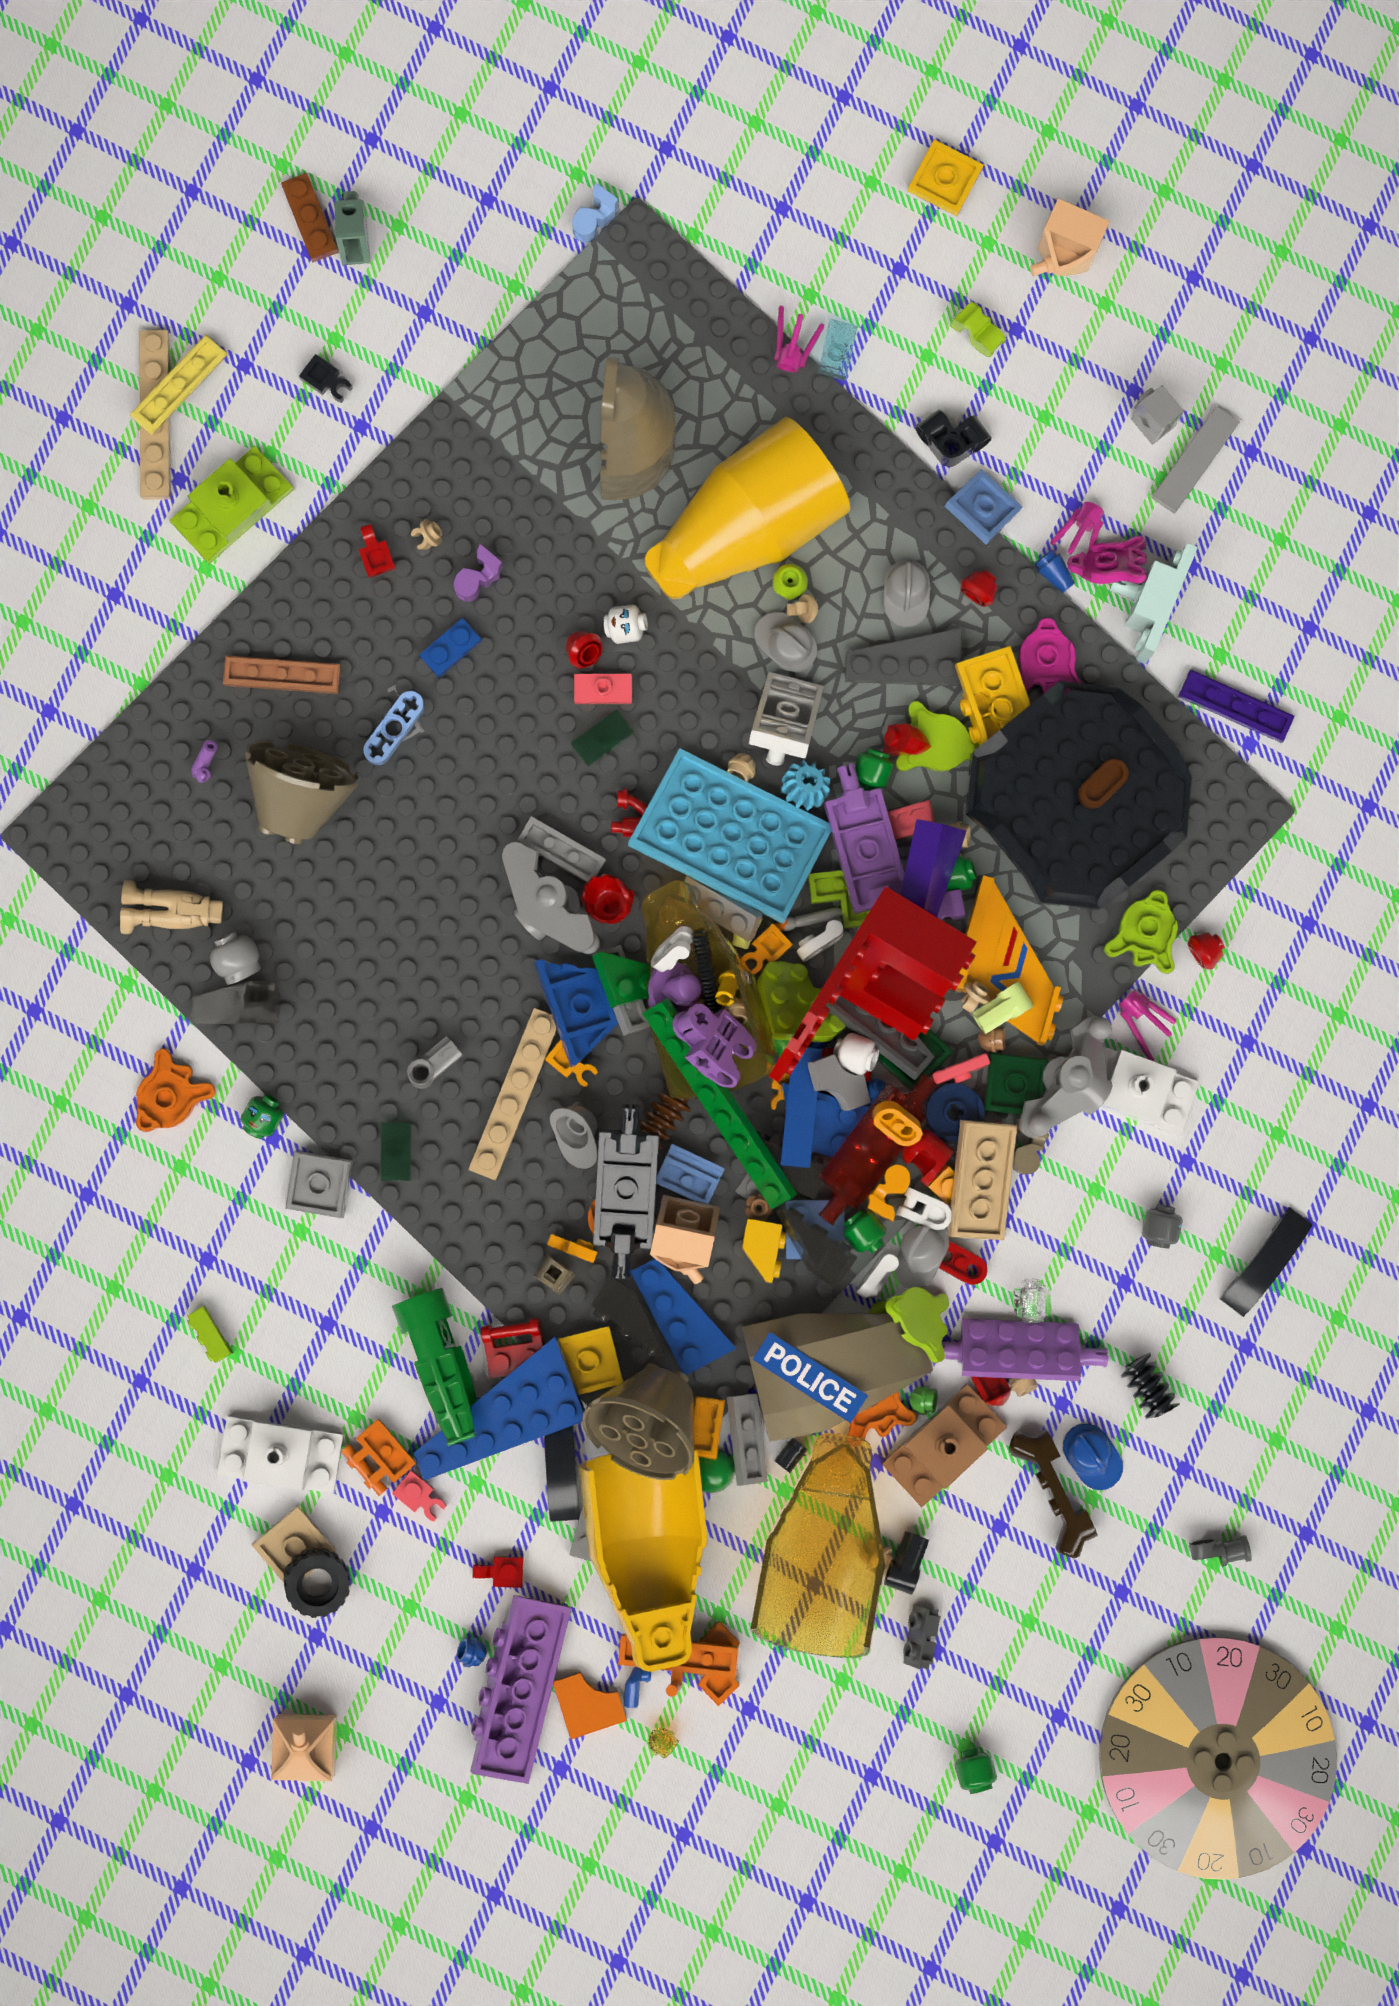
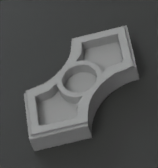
[807,1054,871,1111]

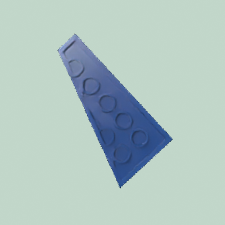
[414,1336,585,1480]

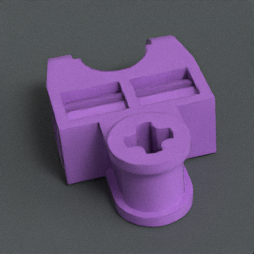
[672,1004,757,1087]

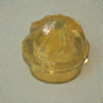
[648,1727,679,1759]

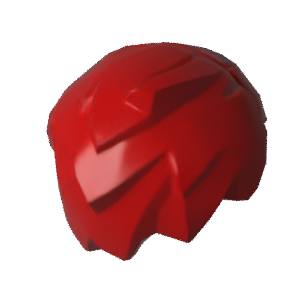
[582,874,635,924]

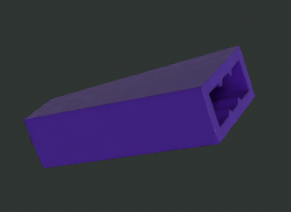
[900,819,967,917]

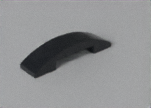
[1220,1207,1313,1317]
[544,1425,579,1522]

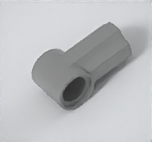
[407,1036,463,1089]

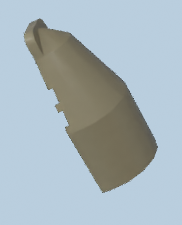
[600,357,676,500]

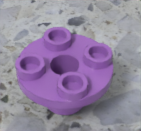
[648,962,702,1013]

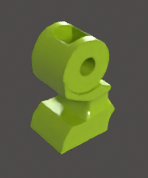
[950,300,1006,357]

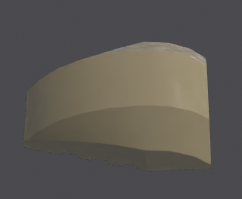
[741,1312,933,1442]

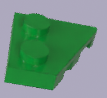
[592,952,654,1008]

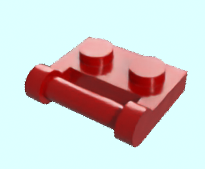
[481,1318,545,1378]

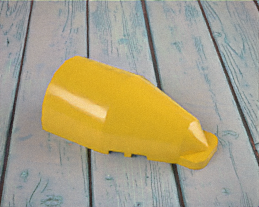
[645,416,850,599]
[579,1449,707,1672]

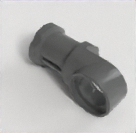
[1189,1535,1252,1567]

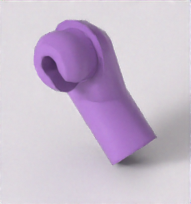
[191,740,218,783]

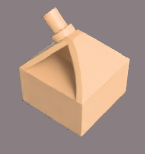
[1030,198,1110,277]
[650,1195,720,1284]
[271,1714,337,1781]

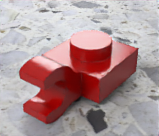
[358,524,396,578]
[472,1556,524,1588]

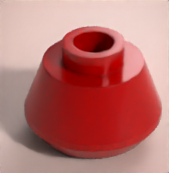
[960,570,998,607]
[565,631,603,668]
[1187,932,1225,970]

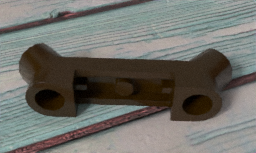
[1008,1429,1098,1559]

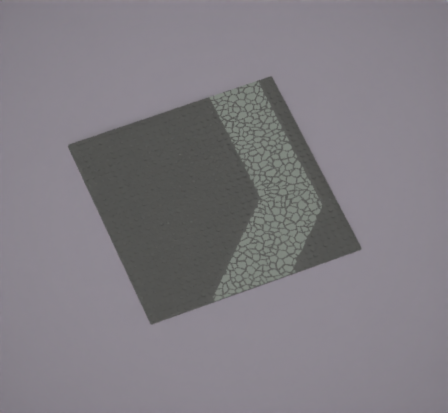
[1,198,1294,1417]

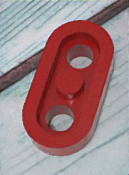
[939,1242,988,1285]

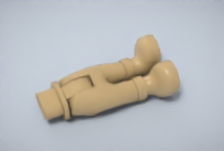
[120,880,223,934]

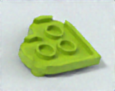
[757,961,846,1042]

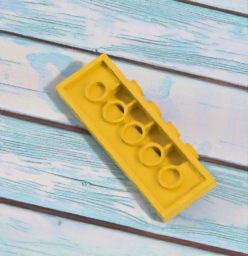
[955,646,1031,747]

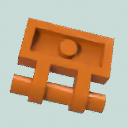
[341,1419,417,1496]

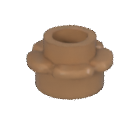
[745,1193,774,1221]

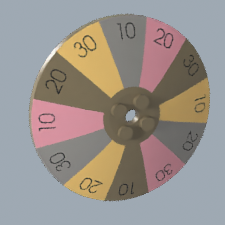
[1099,1637,1337,1879]

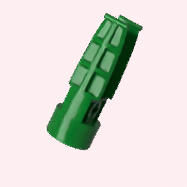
[392,1288,477,1446]

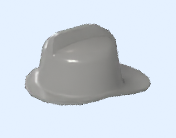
[884,560,930,628]
[754,612,817,672]
[550,1102,598,1169]
[895,1225,949,1288]

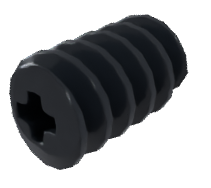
[1121,1353,1180,1419]

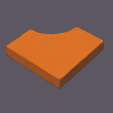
[553,1672,627,1739]

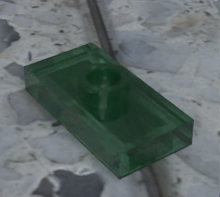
[571,709,634,767]
[381,1122,411,1181]

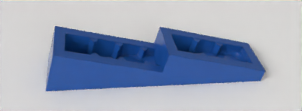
[781,1048,822,1168]

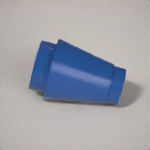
[1035,549,1075,593]

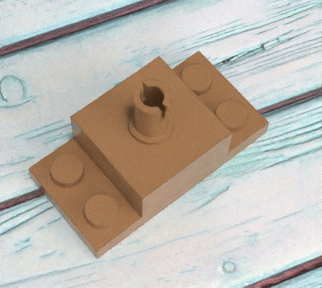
[881,1384,1007,1508]

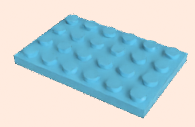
[628,748,831,924]

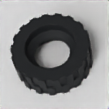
[283,1547,351,1618]

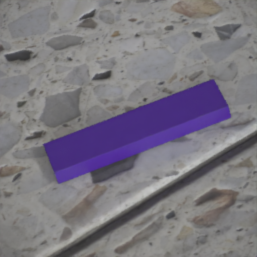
[1178,669,1295,743]

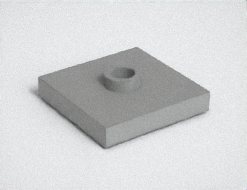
[285,1151,353,1218]

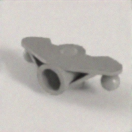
[502,842,600,954]
[1020,1016,1113,1138]

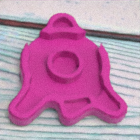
[1067,536,1147,584]
[1018,618,1083,694]

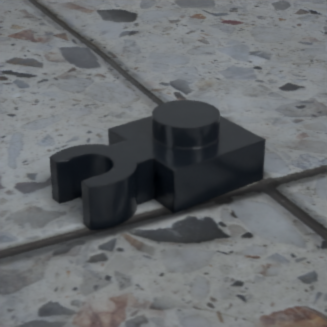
[299,354,353,403]

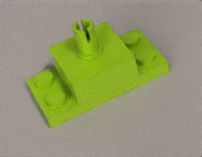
[169,446,294,564]

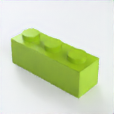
[187,1306,233,1363]

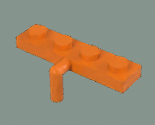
[618,1633,739,1697]

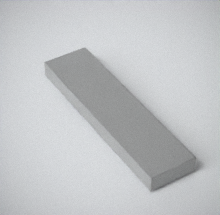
[1152,406,1240,514]

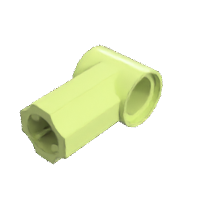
[972,981,1034,1034]

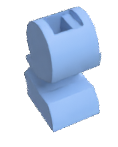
[572,183,619,243]

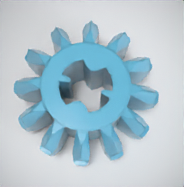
[781,760,830,811]

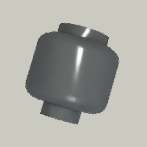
[1142,1204,1183,1249]

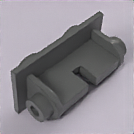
[903,1604,941,1669]

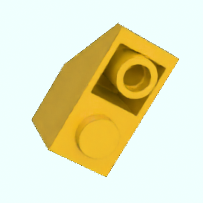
[742,1219,787,1283]

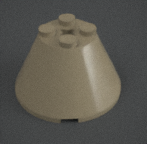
[245,741,361,844]
[583,1363,694,1480]

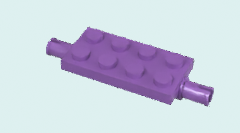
[824,764,905,915]
[942,1318,1108,1381]

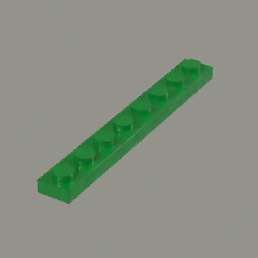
[643,997,797,1209]

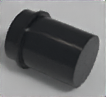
[774,1438,808,1473]

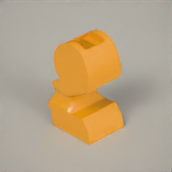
[866,1165,910,1222]

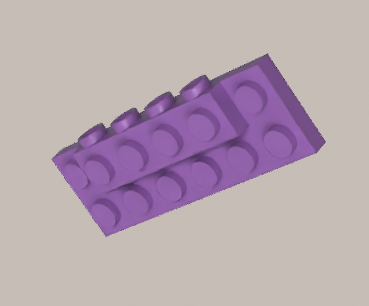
[470,1595,572,1784]

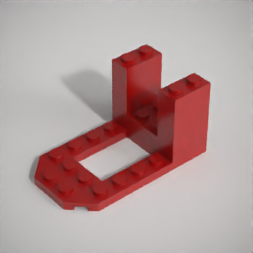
[768,886,977,1083]

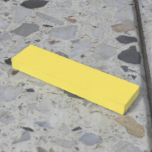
[130,334,227,435]

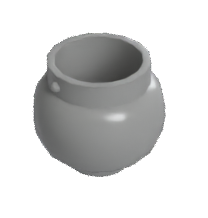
[210,932,261,985]

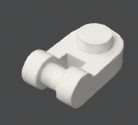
[797,920,844,962]
[651,926,694,972]
[896,1187,952,1230]
[856,1253,899,1299]

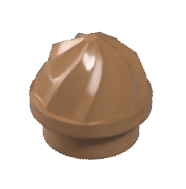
[978,1027,1006,1053]

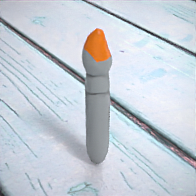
[775,908,842,931]

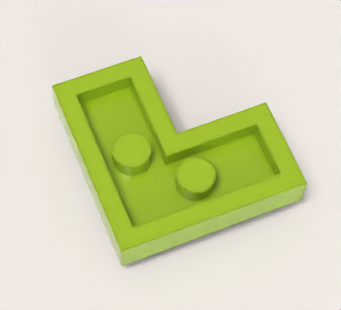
[808,870,870,929]

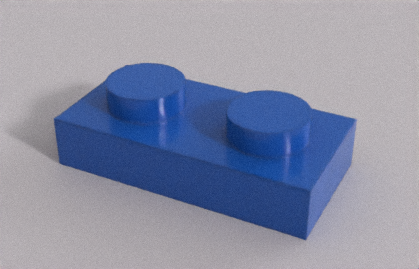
[419,618,482,678]

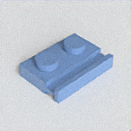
[656,1144,725,1204]

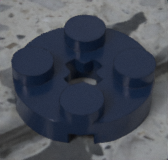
[925,1083,985,1142]

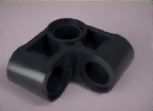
[915,410,992,467]

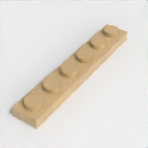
[139,330,171,500]
[468,1008,557,1181]

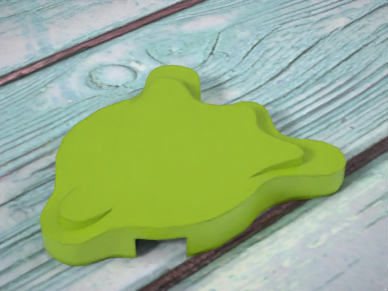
[896,701,979,772]
[1104,890,1178,974]
[885,1287,949,1363]

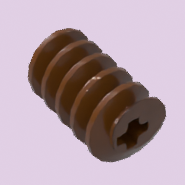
[638,1083,691,1149]

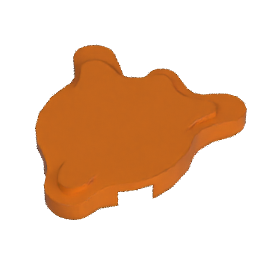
[136,1048,216,1132]
[847,1392,917,1447]

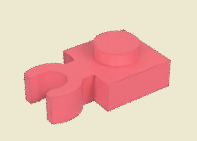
[392,1470,447,1521]

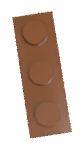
[281,173,338,263]

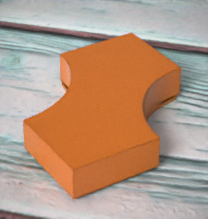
[698,1621,740,1707]

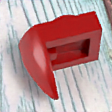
[883,724,931,756]
[970,1376,1011,1406]

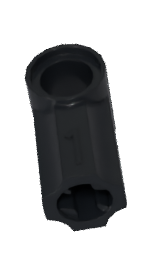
[884,1531,929,1595]

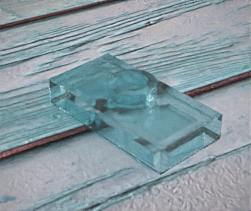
[817,319,858,381]

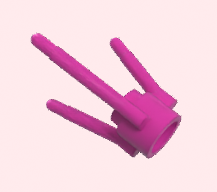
[774,306,824,373]
[1050,502,1104,554]
[1119,990,1176,1061]

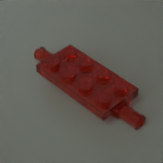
[818,1074,937,1226]

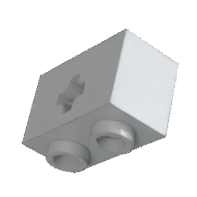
[1131,385,1184,445]

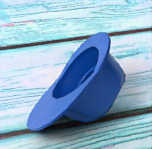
[1063,1424,1123,1490]

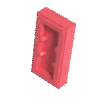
[574,674,632,704]
[888,800,936,841]
[930,1053,990,1087]

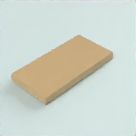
[947,1120,1017,1240]

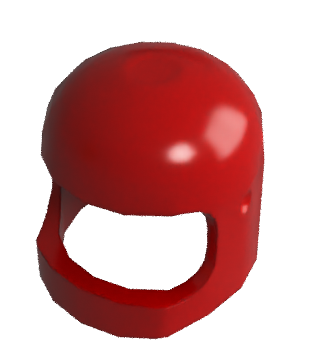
[902,1129,954,1186]

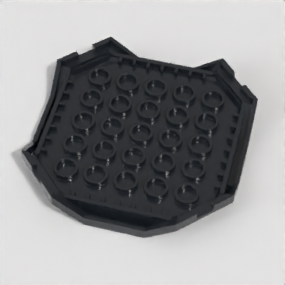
[965,681,1192,910]

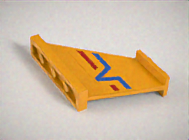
[950,875,1064,1046]

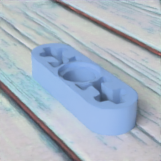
[363,691,424,765]

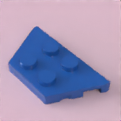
[534,959,618,1068]
[781,1082,878,1162]

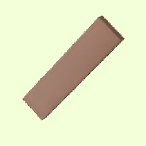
[223,656,341,694]

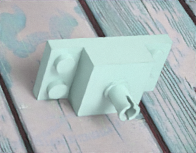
[1110,543,1198,664]

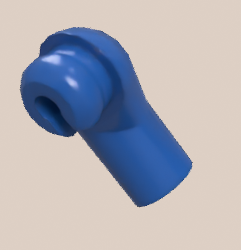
[624,1667,651,1708]

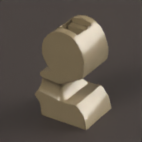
[1013,1118,1049,1175]
[534,1254,575,1295]

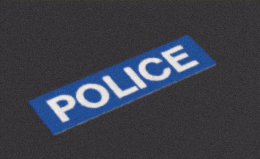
[752,1332,868,1423]

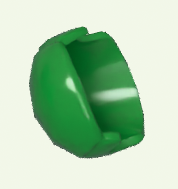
[699,1449,735,1493]

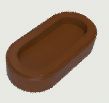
[1078,759,1129,809]

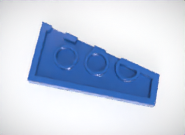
[630,1259,737,1375]

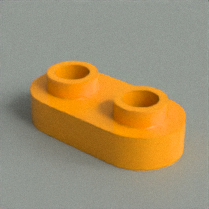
[872,1101,922,1146]

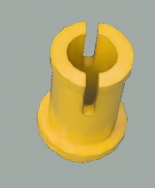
[715,970,741,1006]

